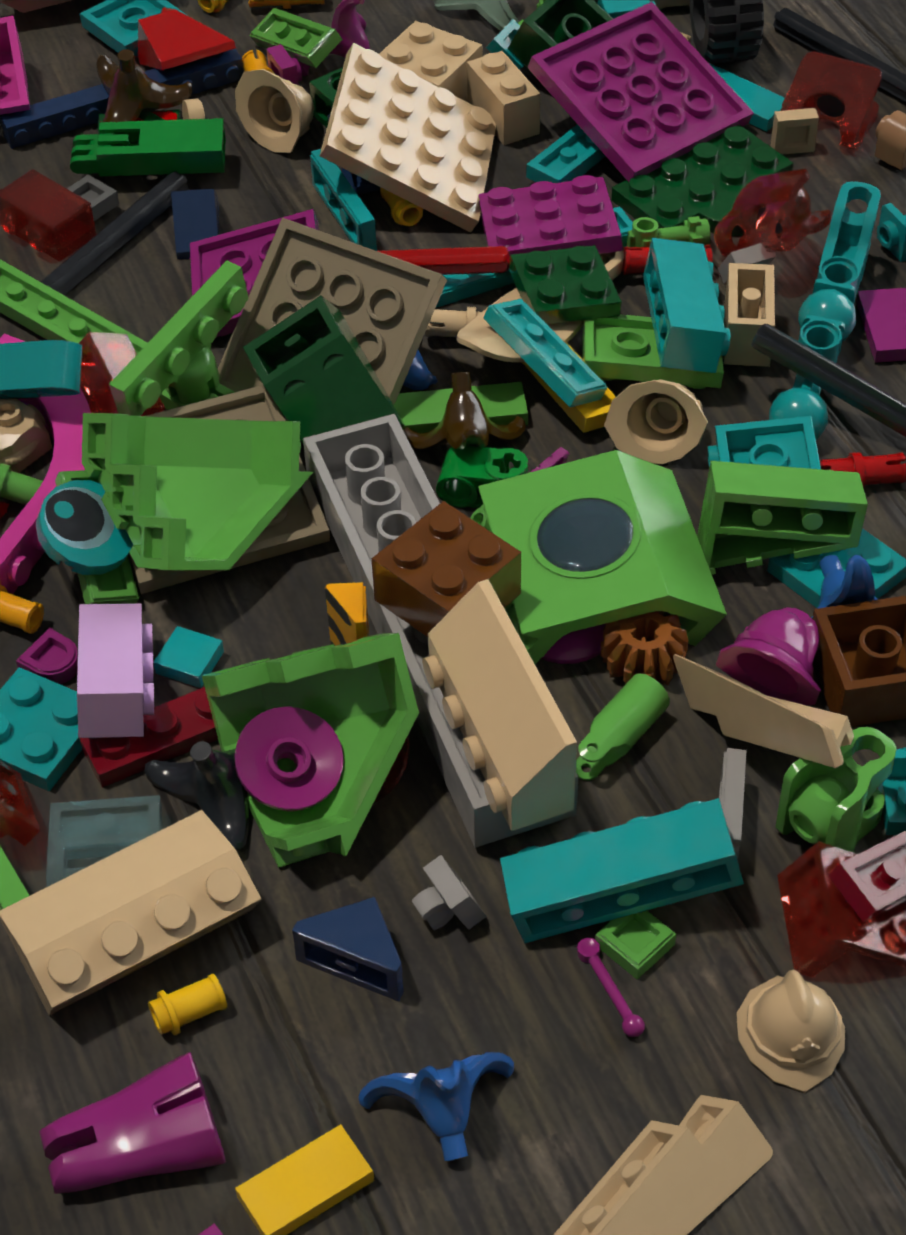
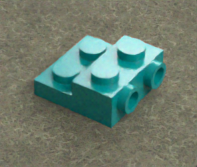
[707,416,821,469]

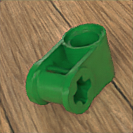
[436,445,529,508]

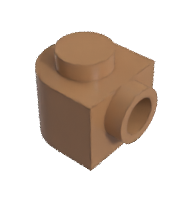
[875,110,906,170]

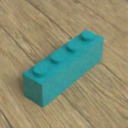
[643,238,731,373]
[500,798,744,943]

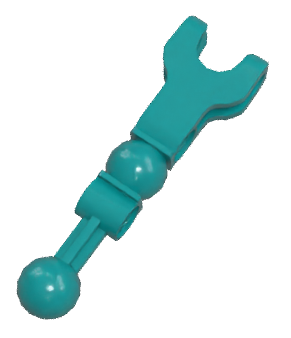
[769,182,881,441]

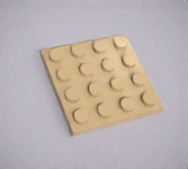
[320,43,496,233]

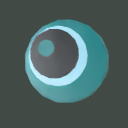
[36,480,133,575]

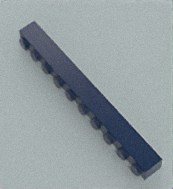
[0,49,244,149]

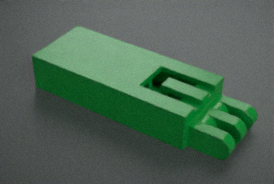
[70,118,226,177]

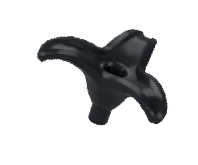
[145,741,249,850]

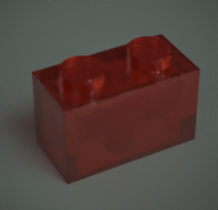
[0,169,96,262]

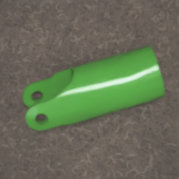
[576,673,670,781]

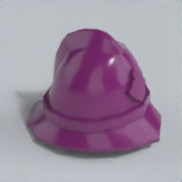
[716,607,821,706]

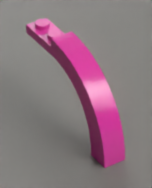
[0,334,91,594]

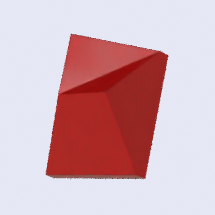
[138,7,236,70]

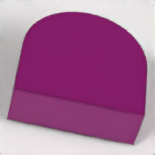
[16,628,78,685]

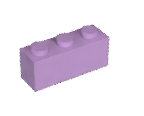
[77,604,154,738]

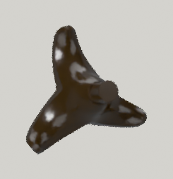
[96,49,192,131]
[403,372,526,450]

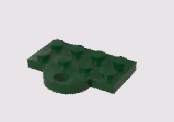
[611,125,794,236]

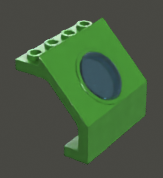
[471,450,727,664]

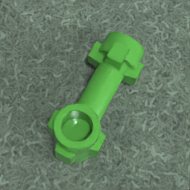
[627,216,710,247]

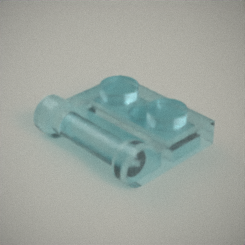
[46,795,162,887]

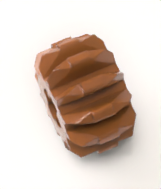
[600,611,688,685]

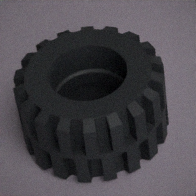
[690,0,764,64]

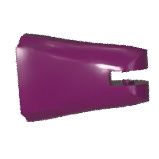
[39,1052,226,1194]

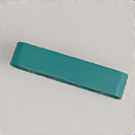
[0,340,82,399]

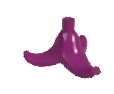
[299,0,370,76]

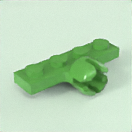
[109,260,249,416]

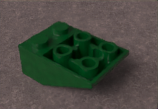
[243,295,405,444]

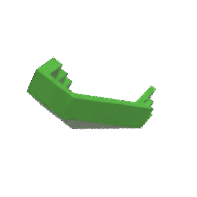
[82,413,313,570]
[202,633,419,868]

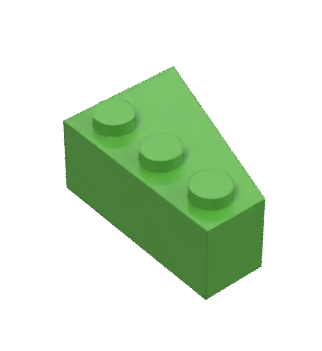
[697,461,868,574]

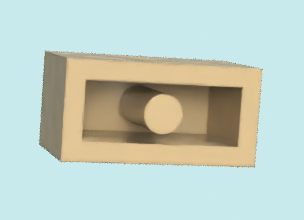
[467,51,540,145]
[724,263,775,367]

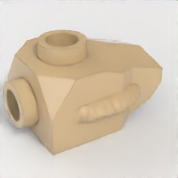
[0,398,52,473]

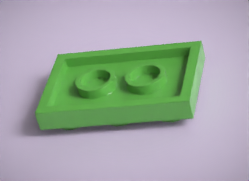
[583,314,724,389]

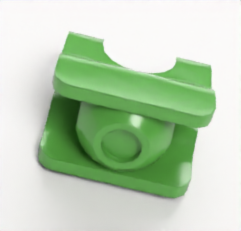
[775,727,896,874]

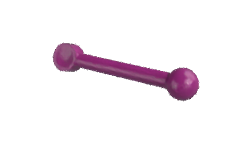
[577,938,645,1038]

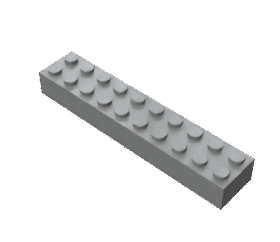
[303,414,578,848]

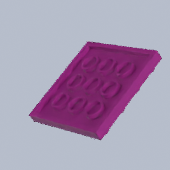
[528,2,754,182]

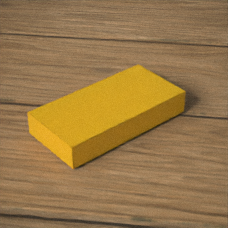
[235,1124,374,1235]

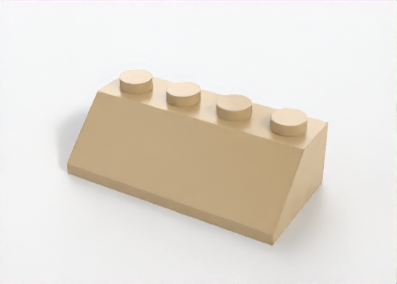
[422,579,577,831]
[0,810,261,1016]

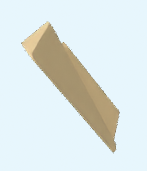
[673,654,854,768]
[554,1095,773,1235]

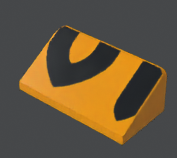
[325,582,370,646]

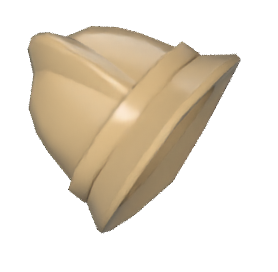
[235,69,314,153]
[604,379,708,464]
[737,969,845,1093]

